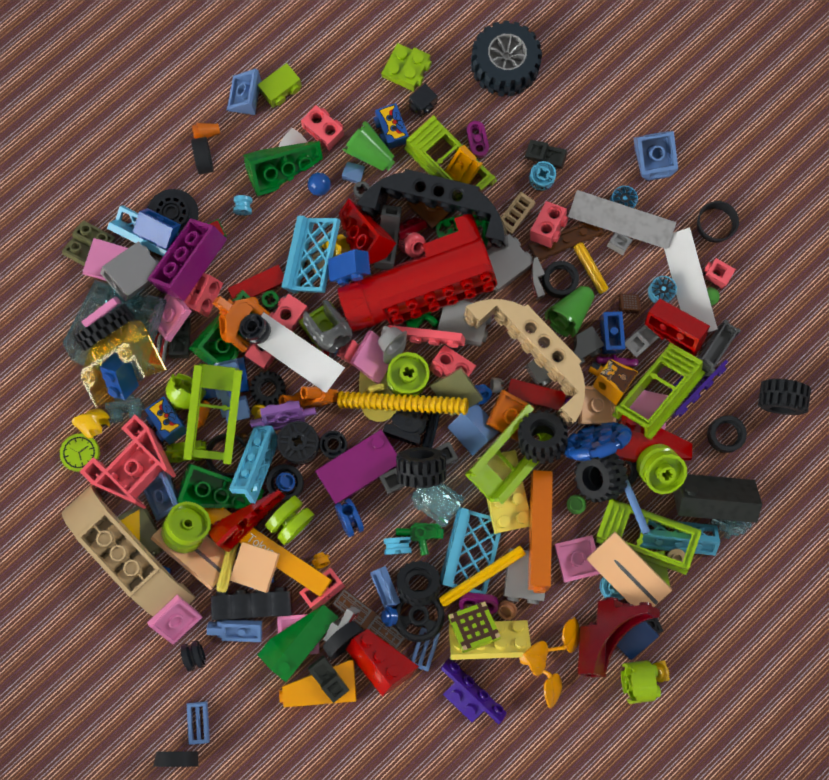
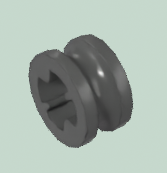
[353,181,370,200]

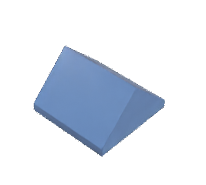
[227,69,261,115]
[447,404,499,456]
[144,471,180,521]

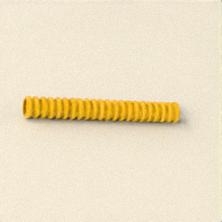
[337,391,469,415]

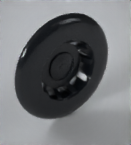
[147,189,199,233]

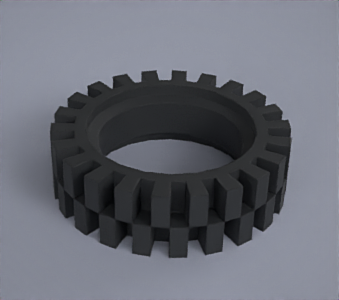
[74,304,135,351]

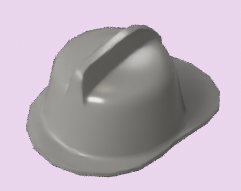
[378,326,408,364]

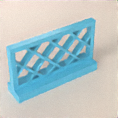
[281,216,341,293]
[440,508,501,594]

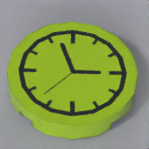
[60,433,100,472]

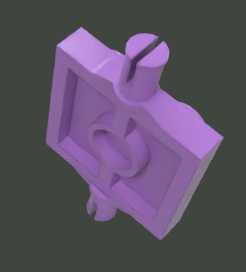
[250,401,317,431]

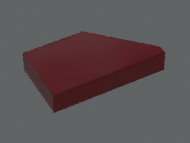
[398,217,427,240]

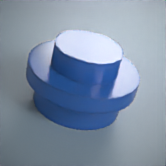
[276,473,295,492]
[381,606,398,627]

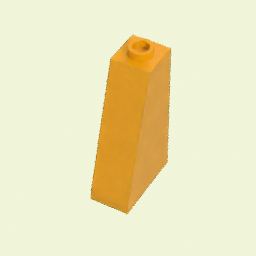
[279,659,357,707]

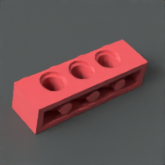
[244,294,308,372]

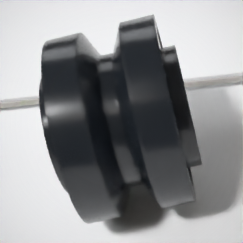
[240,313,271,344]
[320,431,348,459]
[181,640,206,672]

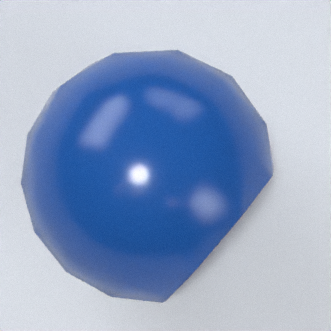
[307,172,331,196]

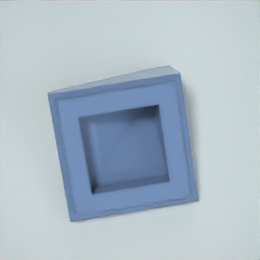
[342,162,365,183]

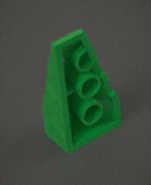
[243,141,323,197]
[189,290,253,365]
[177,464,264,508]
[258,605,339,682]

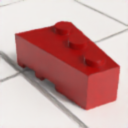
[645,299,710,357]
[345,629,419,697]

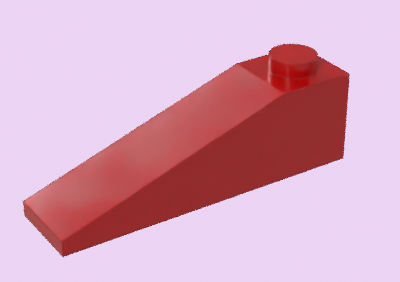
[339,199,396,264]
[614,414,693,462]
[208,490,285,552]

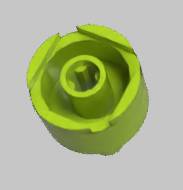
[621,660,661,704]

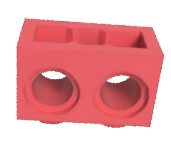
[301,105,344,151]
[530,201,568,248]
[183,273,223,317]
[429,345,476,378]

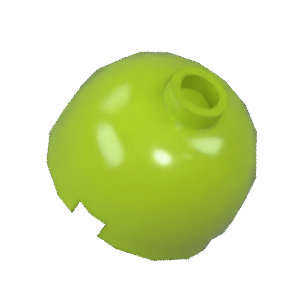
[166,373,206,410]

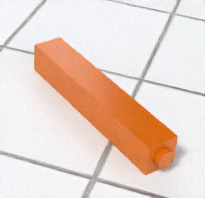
[528,470,553,593]

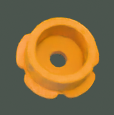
[311,552,330,569]

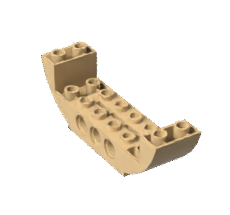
[464,299,585,427]
[62,485,196,616]

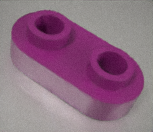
[466,121,489,158]
[459,592,498,614]

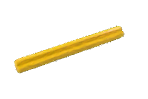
[439,546,526,606]

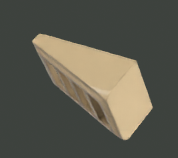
[501,192,535,234]

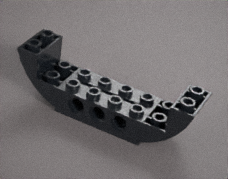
[357,169,508,249]

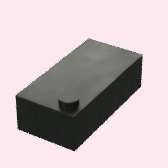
[673,474,762,523]

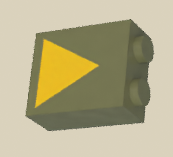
[118,506,164,556]

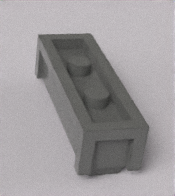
[698,319,741,377]

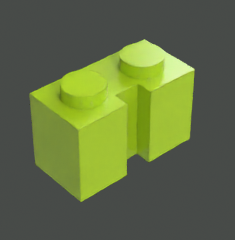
[257,63,302,108]

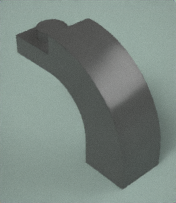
[374,205,402,270]

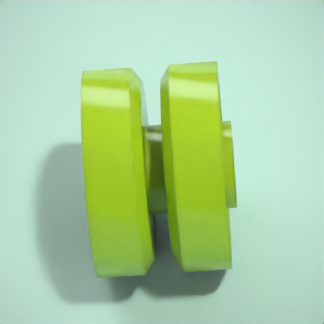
[386,352,430,396]
[636,444,687,494]
[265,495,315,546]
[161,502,211,553]

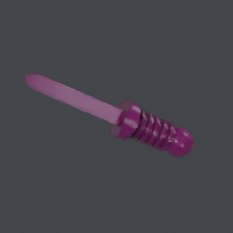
[596,354,639,366]

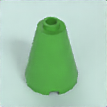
[343,121,395,171]
[545,286,594,338]

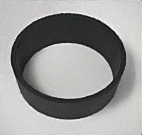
[697,201,739,243]
[205,433,246,476]
[323,621,364,660]
[153,751,199,767]

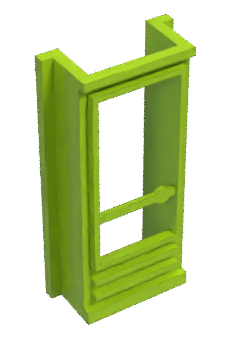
[404,115,497,201]
[612,343,705,440]
[183,363,242,465]
[465,404,552,504]
[596,499,702,575]

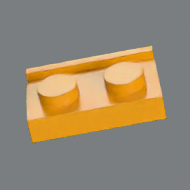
[445,145,483,184]

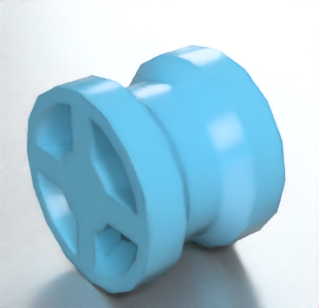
[233,195,253,216]

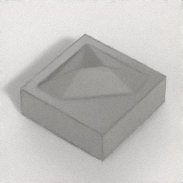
[607,232,632,255]

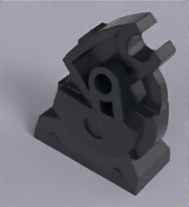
[383,394,428,447]

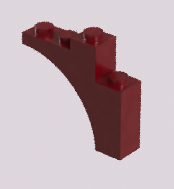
[578,597,660,678]

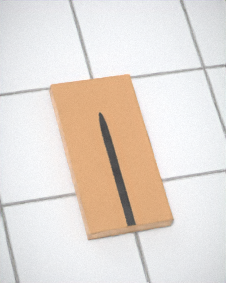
[151,527,236,590]
[587,532,672,607]

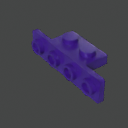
[669,360,728,418]
[441,658,507,724]

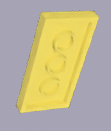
[477,450,530,534]
[449,620,531,660]

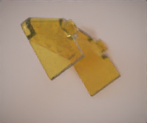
[80,320,166,407]

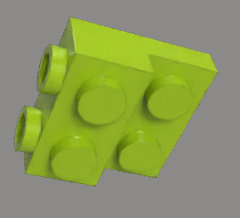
[381,43,432,92]

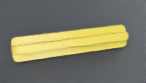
[216,543,239,593]

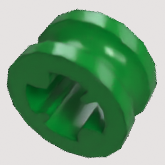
[262,291,280,310]

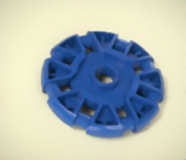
[564,422,632,461]

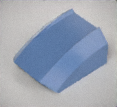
[634,131,678,181]

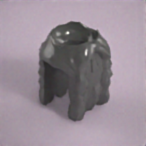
[303,300,353,353]

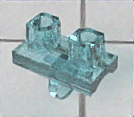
[105,394,145,423]
[710,519,752,539]

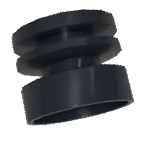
[277,421,320,465]

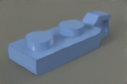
[207,619,262,642]

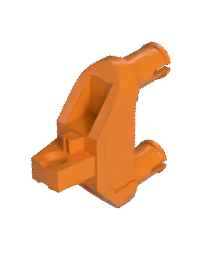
[212,296,271,353]
[279,386,339,409]

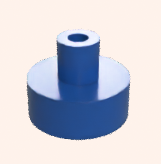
[475,384,492,404]

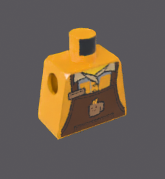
[588,359,638,405]

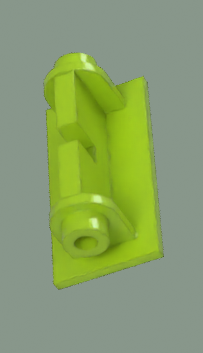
[165,440,207,463]

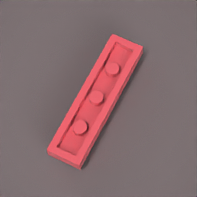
[388,325,466,348]

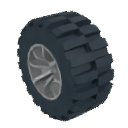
[471,21,542,96]

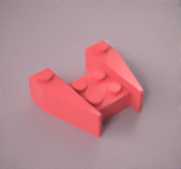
[79,414,176,509]

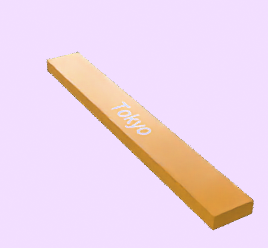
[204,507,332,597]

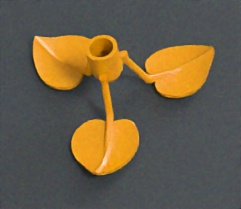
[519,617,580,709]

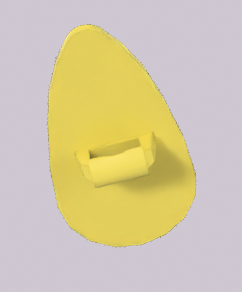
[359,371,397,422]

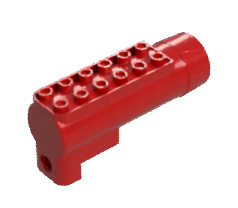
[337,214,498,332]

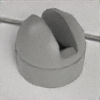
[490,377,504,393]

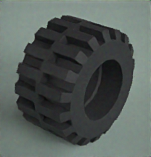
[758,379,811,415]
[518,410,568,464]
[396,447,446,488]
[574,454,628,503]

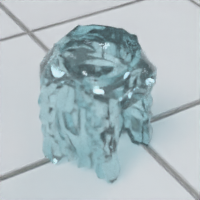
[411,483,465,527]

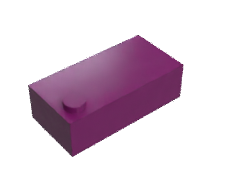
[147,218,227,301]
[315,430,397,504]

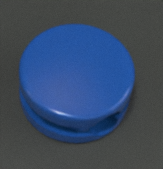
[335,498,364,537]

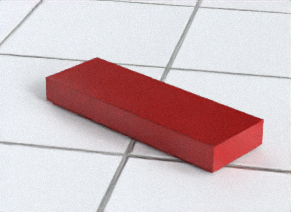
[228,265,284,299]
[507,378,566,411]

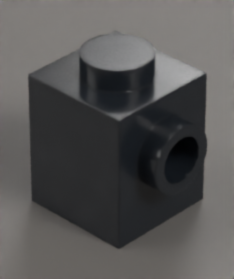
[409,83,438,117]

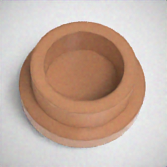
[498,600,517,620]

